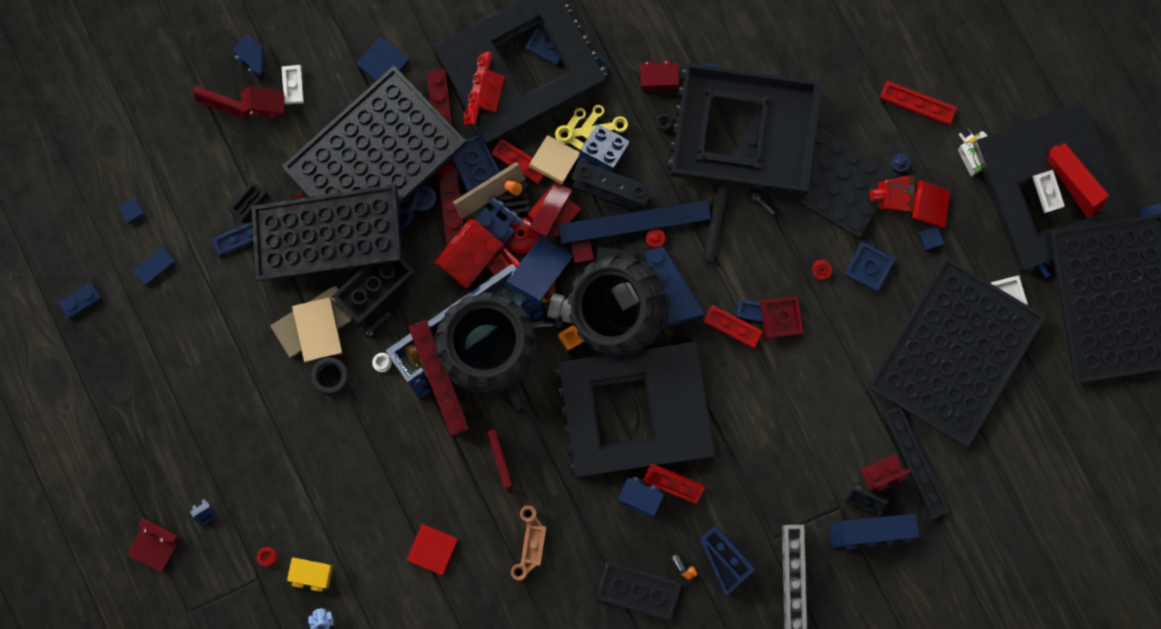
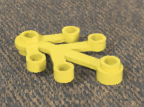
[555,105,628,150]

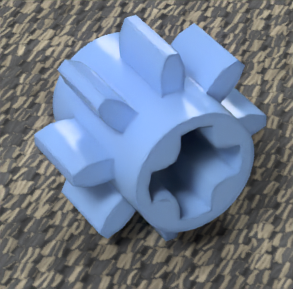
[308,609,334,629]

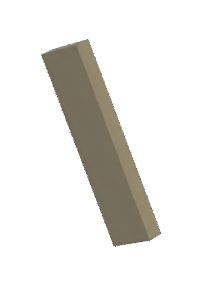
[453,162,525,219]

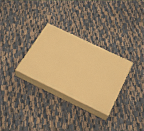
[292,297,343,363]

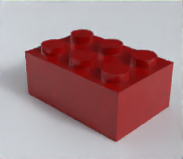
[434,219,503,288]

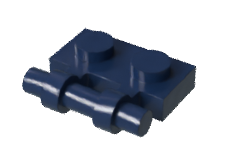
[476,197,523,246]

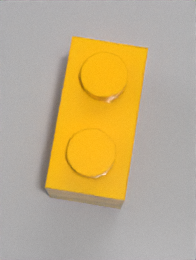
[287,557,333,592]

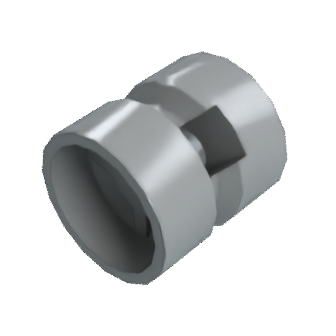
[547,293,571,323]

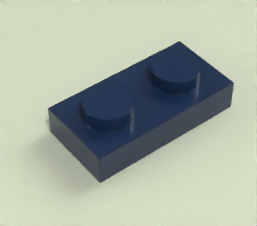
[58,282,102,319]

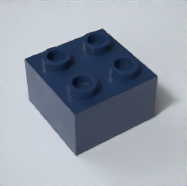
[618,477,664,519]

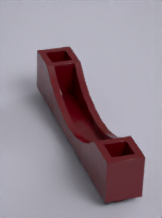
[408,319,469,436]

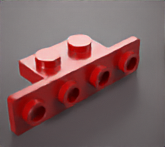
[464,51,505,126]

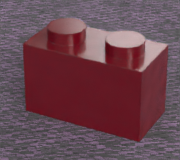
[640,61,679,91]
[241,87,284,120]

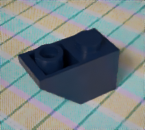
[232,34,264,79]

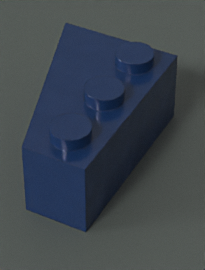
[700,525,756,596]

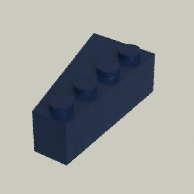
[644,247,704,328]
[829,514,919,549]

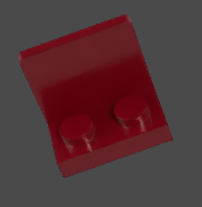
[860,454,911,492]
[128,518,181,572]

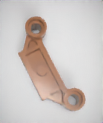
[511,506,546,580]

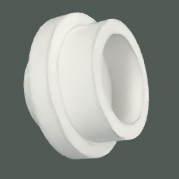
[372,353,392,372]

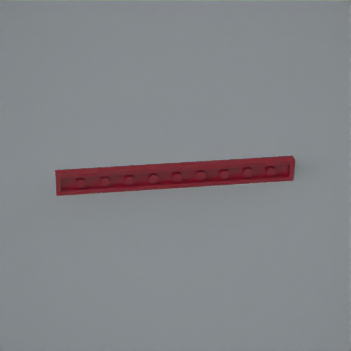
[427,69,464,246]

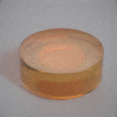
[404,345,420,365]

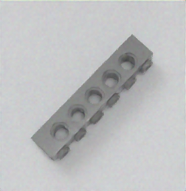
[782,525,807,629]

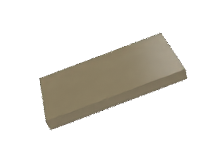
[270,285,351,358]

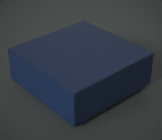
[118,197,145,224]
[918,226,944,251]

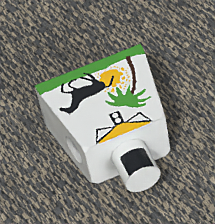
[958,128,987,177]

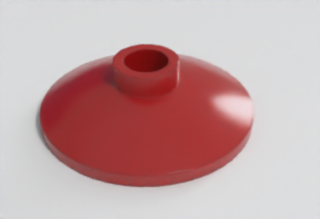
[505,217,540,254]

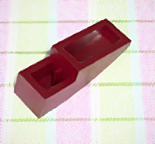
[529,182,572,239]

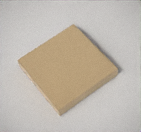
[529,135,579,184]

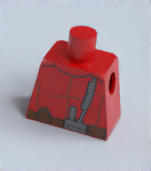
[870,175,915,212]

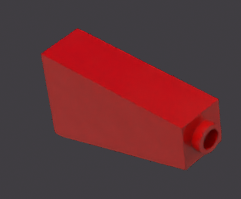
[1047,143,1109,219]

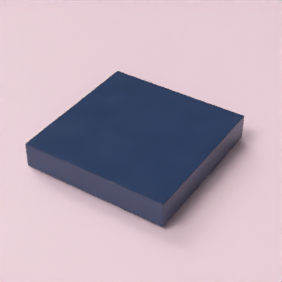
[525,19,561,67]
[356,36,409,81]
[844,241,896,293]

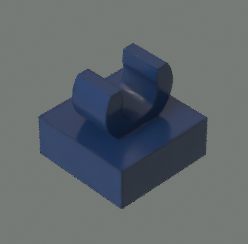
[190,499,218,526]

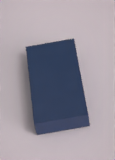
[133,247,175,286]
[736,299,763,323]

